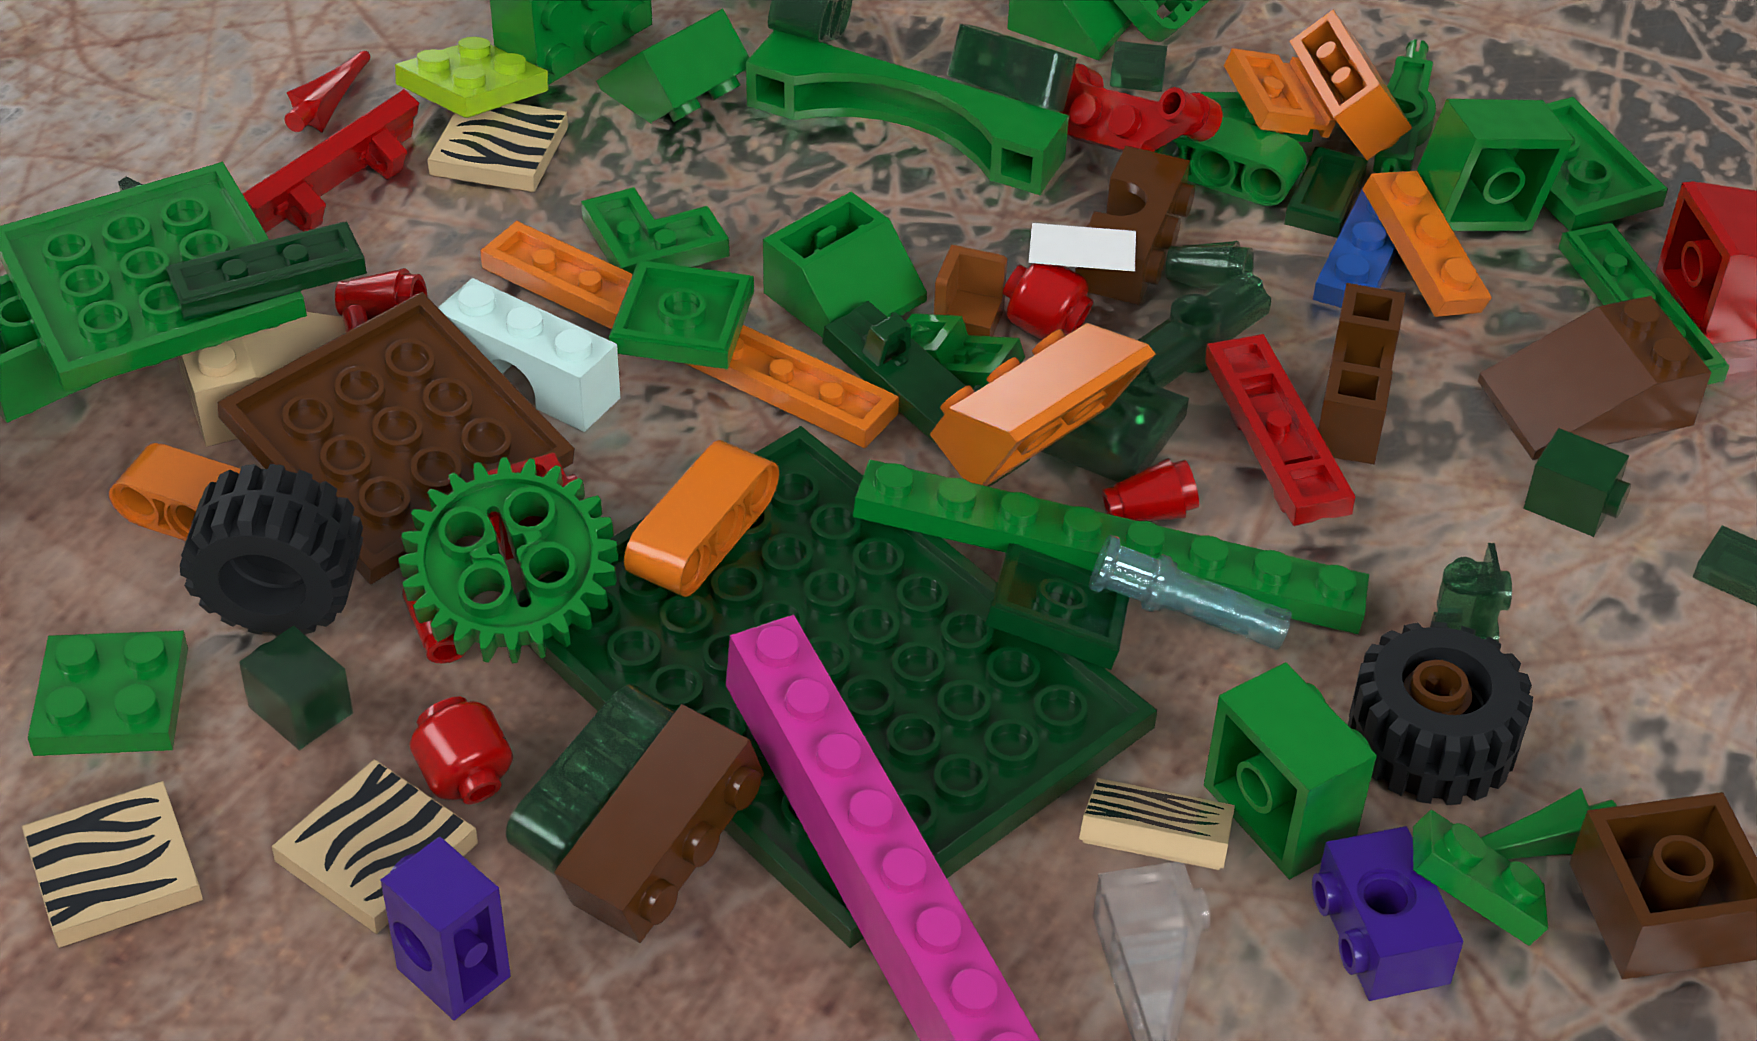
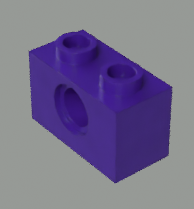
[1312,826,1464,1001]
[380,836,511,1020]

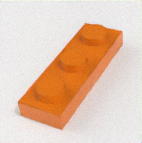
[1362,171,1492,317]

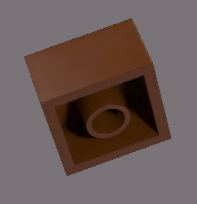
[1569,792,1757,980]

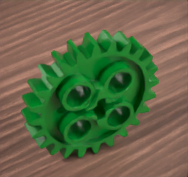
[399,457,618,664]

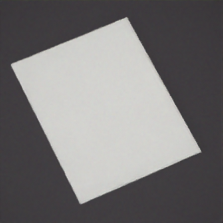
[1028,223,1136,272]

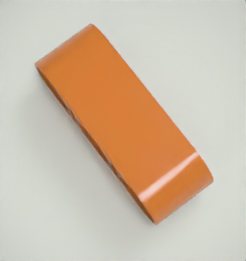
[624,440,779,597]
[109,443,241,541]

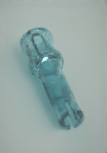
[1089,535,1292,650]

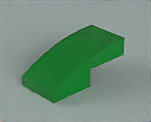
[891,313,1025,389]

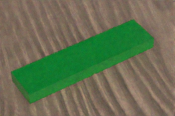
[1558,223,1730,385]

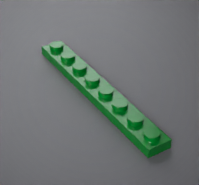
[853,459,1369,635]

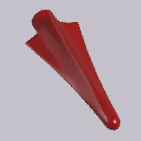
[284,51,370,133]

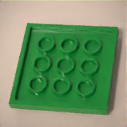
[0,162,307,392]

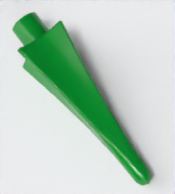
[1480,788,1617,859]

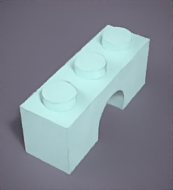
[438,278,621,432]

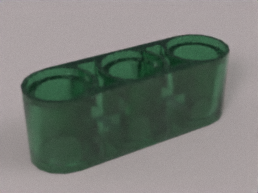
[768,0,853,43]
[946,23,1078,112]
[506,684,676,876]

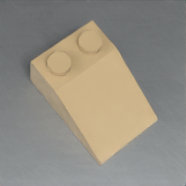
[177,312,346,447]

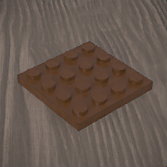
[218,292,575,585]

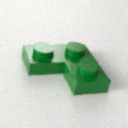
[581,187,730,274]

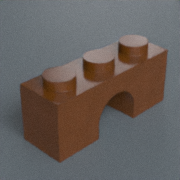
[1075,146,1195,305]
[1318,283,1406,465]

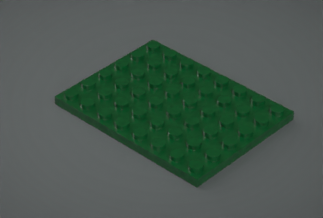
[515,426,1157,948]

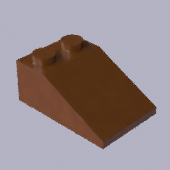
[1478,296,1711,460]

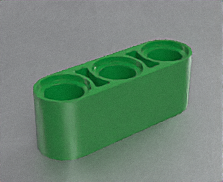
[1155,116,1307,206]

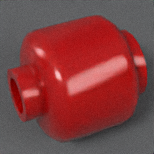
[1002,263,1094,341]
[409,696,513,805]

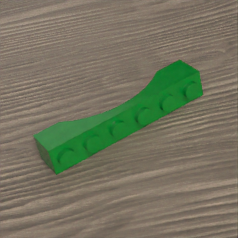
[746,29,1069,195]

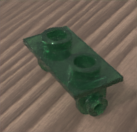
[1430,543,1512,642]

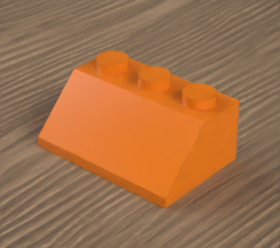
[930,323,1156,486]

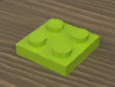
[395,37,548,118]

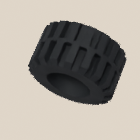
[179,464,363,637]
[1348,622,1533,805]

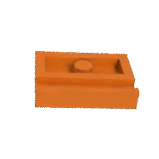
[1224,48,1337,138]

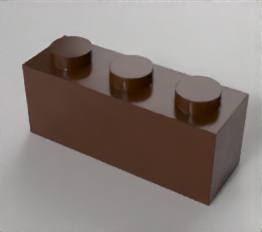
[554,704,764,943]

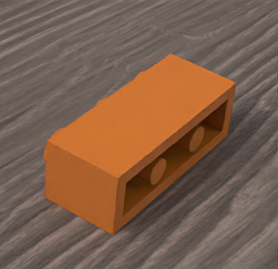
[1289,9,1412,160]

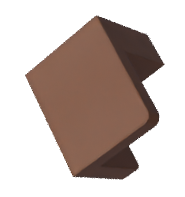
[934,244,1008,336]

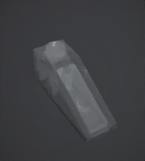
[1093,862,1210,1041]

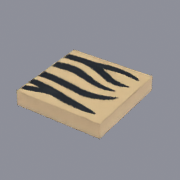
[427,103,568,192]
[272,759,478,934]
[1079,778,1235,870]
[22,781,203,948]

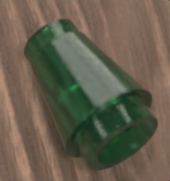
[1165,241,1254,298]

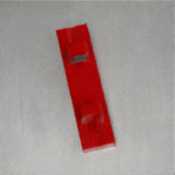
[242,89,420,233]
[1205,334,1356,526]

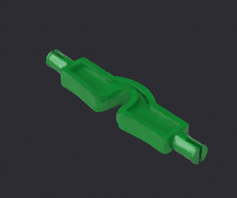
[1373,39,1436,173]

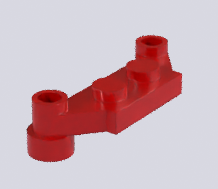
[1041,58,1223,152]

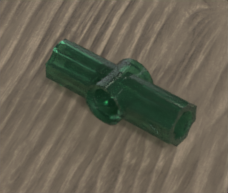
[1126,270,1271,398]

